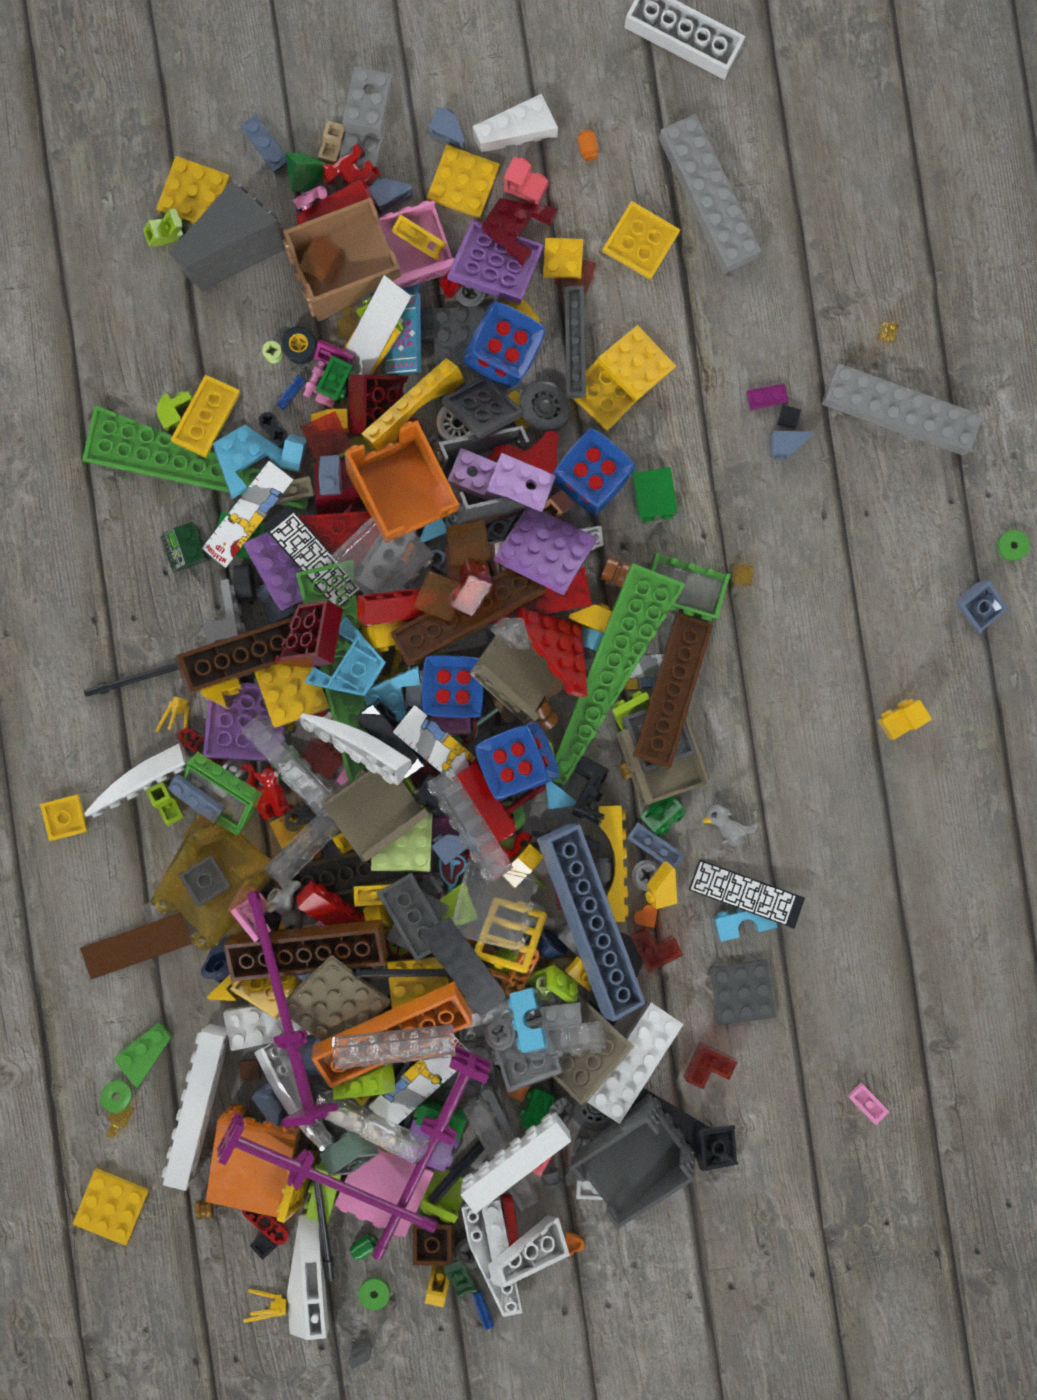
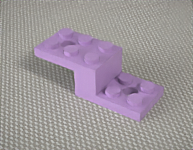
[447,448,556,512]

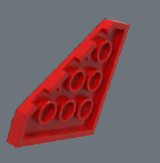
[299,511,380,568]
[517,608,588,698]

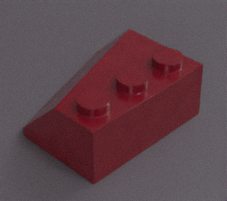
[349,374,408,434]
[314,461,365,515]
[274,600,343,668]

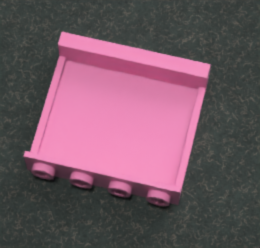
[379,201,454,289]
[334,1139,435,1237]

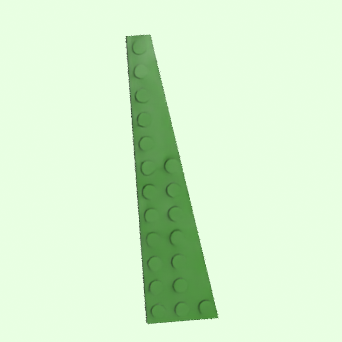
[82,405,310,510]
[296,560,368,782]
[552,563,686,785]

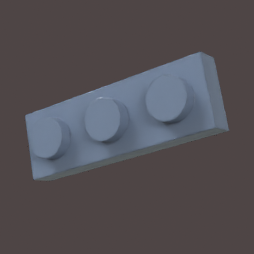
[240,115,287,174]
[167,773,225,824]
[626,822,685,869]

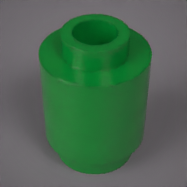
[349,1233,379,1261]

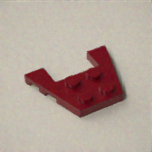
[481,198,558,267]

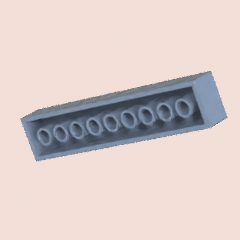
[537,823,646,1021]

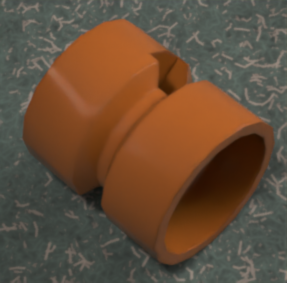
[600,556,630,587]
[535,696,558,731]

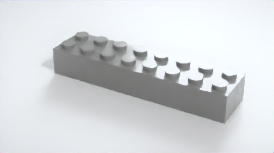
[659,114,761,274]
[821,363,983,456]

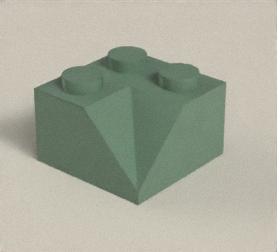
[319,1131,380,1176]

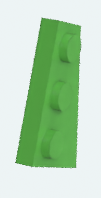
[113,1022,172,1089]

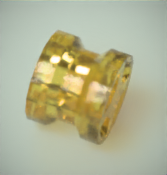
[877,321,899,343]

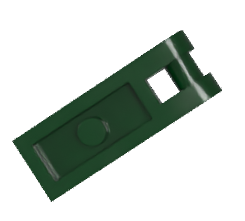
[444,1260,478,1298]

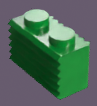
[518,1085,556,1129]

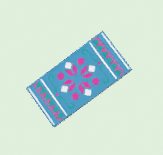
[385,293,421,375]

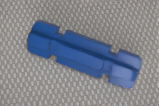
[276,375,306,410]
[473,1290,494,1330]

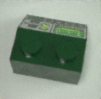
[160,522,209,573]

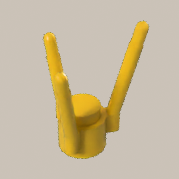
[155,697,190,742]
[243,1289,287,1323]

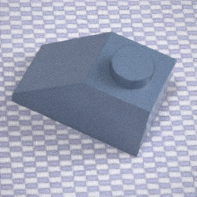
[428,107,465,150]
[369,178,413,214]
[770,431,812,461]
[319,455,343,495]
[431,833,477,865]

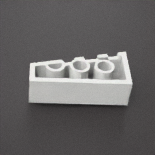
[472,94,558,153]
[488,1215,570,1288]

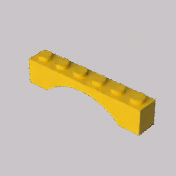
[362,358,465,452]
[597,805,628,922]

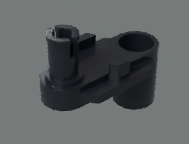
[572,756,609,826]

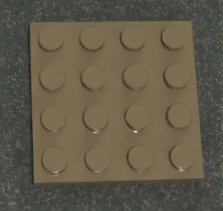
[286,955,390,1041]
[550,994,635,1106]

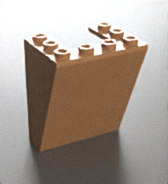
[282,198,401,322]

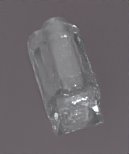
[490,618,530,650]

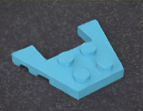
[213,425,283,499]
[305,617,386,697]
[364,666,422,722]

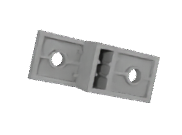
[339,66,393,169]
[204,579,247,645]

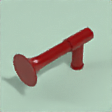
[504,785,546,815]

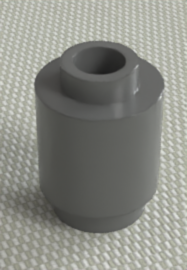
[594,857,612,885]

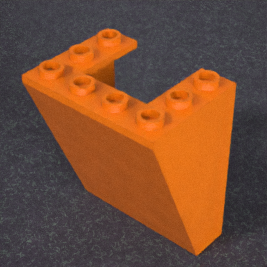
[345,421,459,543]
[205,1103,302,1217]

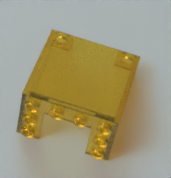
[150,822,279,952]

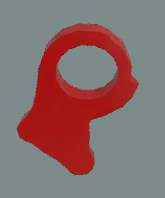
[487,431,559,485]

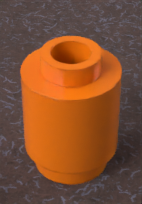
[577,130,599,161]

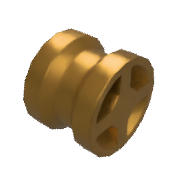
[617,762,631,780]
[195,1200,215,1220]

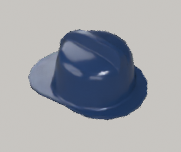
[537,929,567,959]
[201,938,230,983]

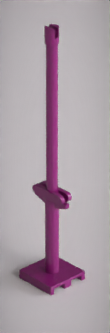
[247,890,339,1127]
[372,1046,491,1260]
[217,1112,438,1233]

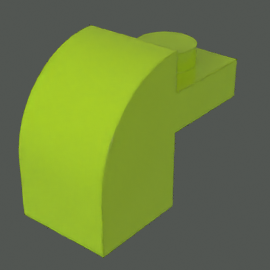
[143,209,183,247]
[157,391,193,433]
[145,781,186,827]

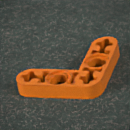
[487,944,539,997]

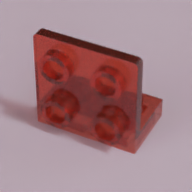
[300,411,351,462]

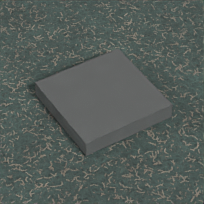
[178,854,232,908]

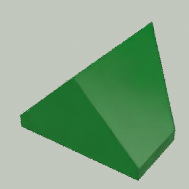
[285,152,328,192]

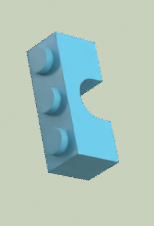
[713,908,777,942]
[508,988,548,1053]

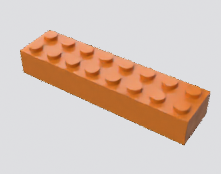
[312,982,473,1088]

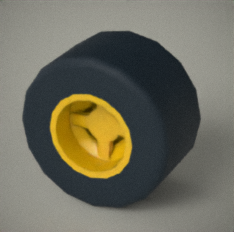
[282,326,317,364]

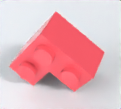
[504,157,548,205]

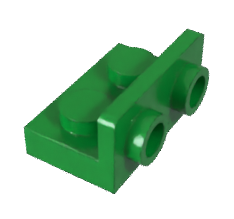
[316,356,356,404]
[640,796,686,837]

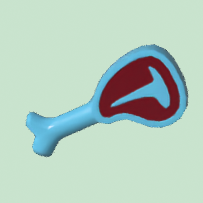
[438,855,467,894]

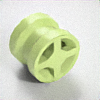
[262,341,283,364]

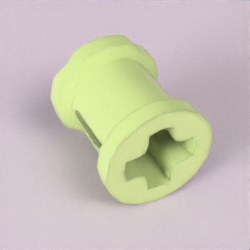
[536,976,553,1001]

